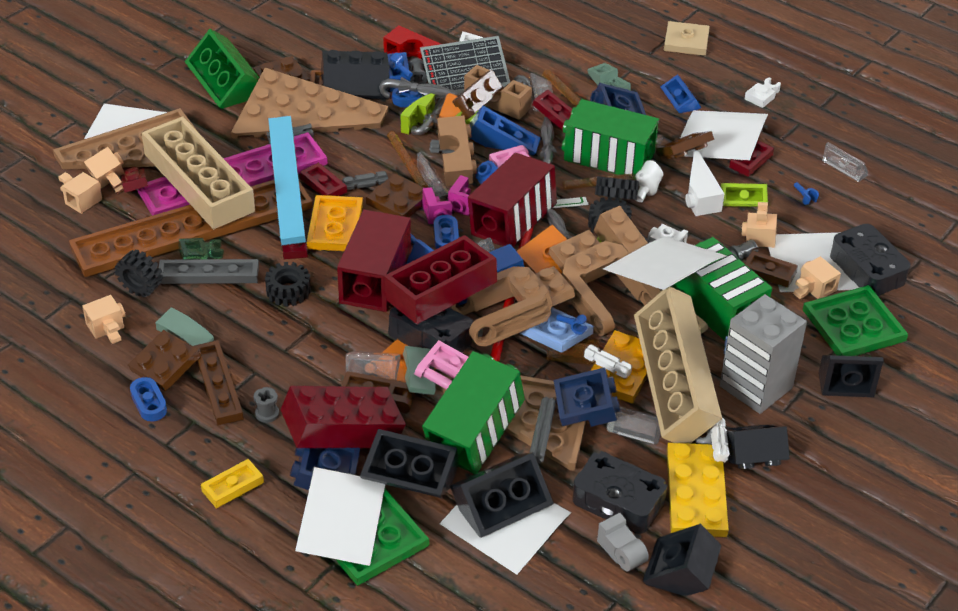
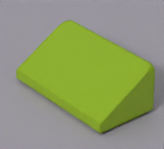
[720,183,768,207]

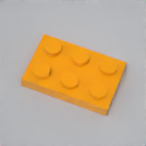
[307,195,363,251]
[590,330,648,404]

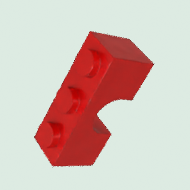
[383,25,441,72]

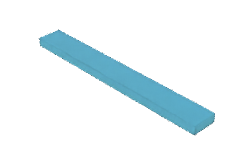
[268,116,306,245]

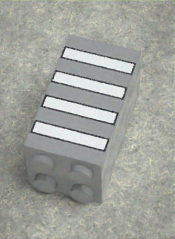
[720,294,807,414]

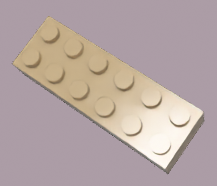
[141,116,255,230]
[634,287,722,444]

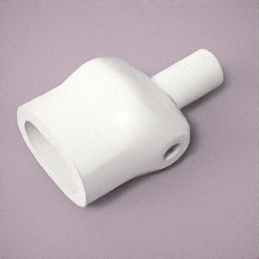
[635,160,663,202]

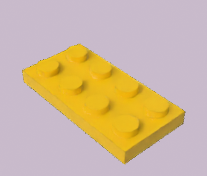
[667,443,729,537]

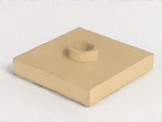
[664,21,709,56]

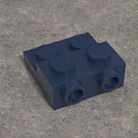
[590,82,646,115]
[554,367,621,427]
[290,448,360,490]

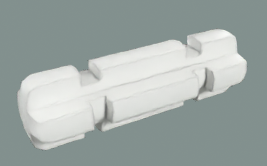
[584,345,632,378]
[710,418,730,462]

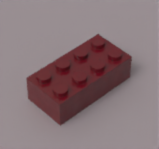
[384,235,497,324]
[280,386,406,448]

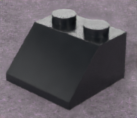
[818,355,883,397]
[726,424,790,469]
[643,523,722,596]

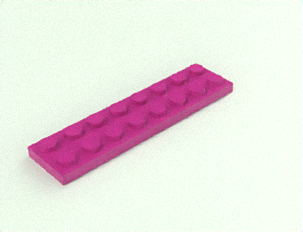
[138,132,328,216]

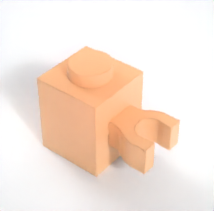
[84,147,125,194]
[58,172,102,214]
[742,202,777,248]
[793,256,841,299]
[82,295,125,344]

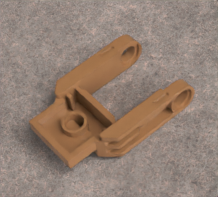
[548,230,661,336]
[449,266,575,346]

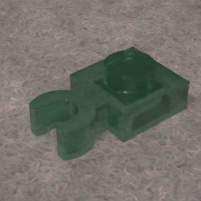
[178,238,224,260]

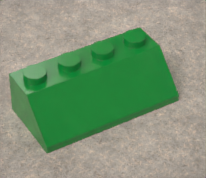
[185,29,259,109]

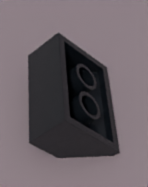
[321,50,389,99]
[360,429,459,498]
[450,452,554,538]

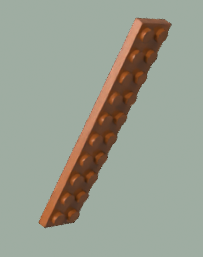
[69,180,313,277]

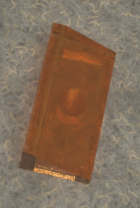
[546,339,599,365]

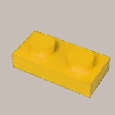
[201,459,264,509]

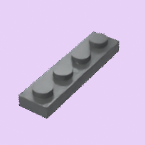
[159,259,259,284]

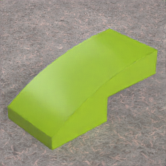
[401,93,435,135]

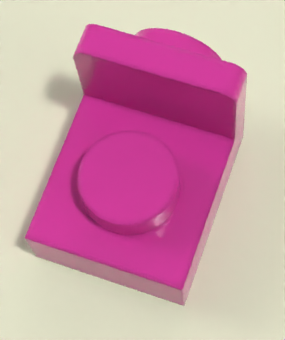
[448,175,471,216]
[422,187,452,224]

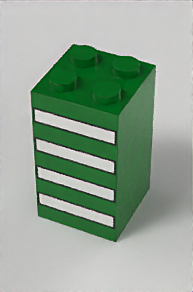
[562,99,659,179]
[672,237,772,341]
[422,351,525,474]

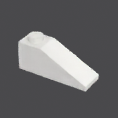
[686,151,724,216]

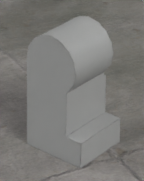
[597,513,649,571]

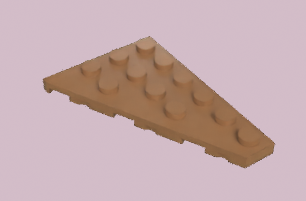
[231,68,388,139]
[53,108,199,169]
[435,370,586,471]

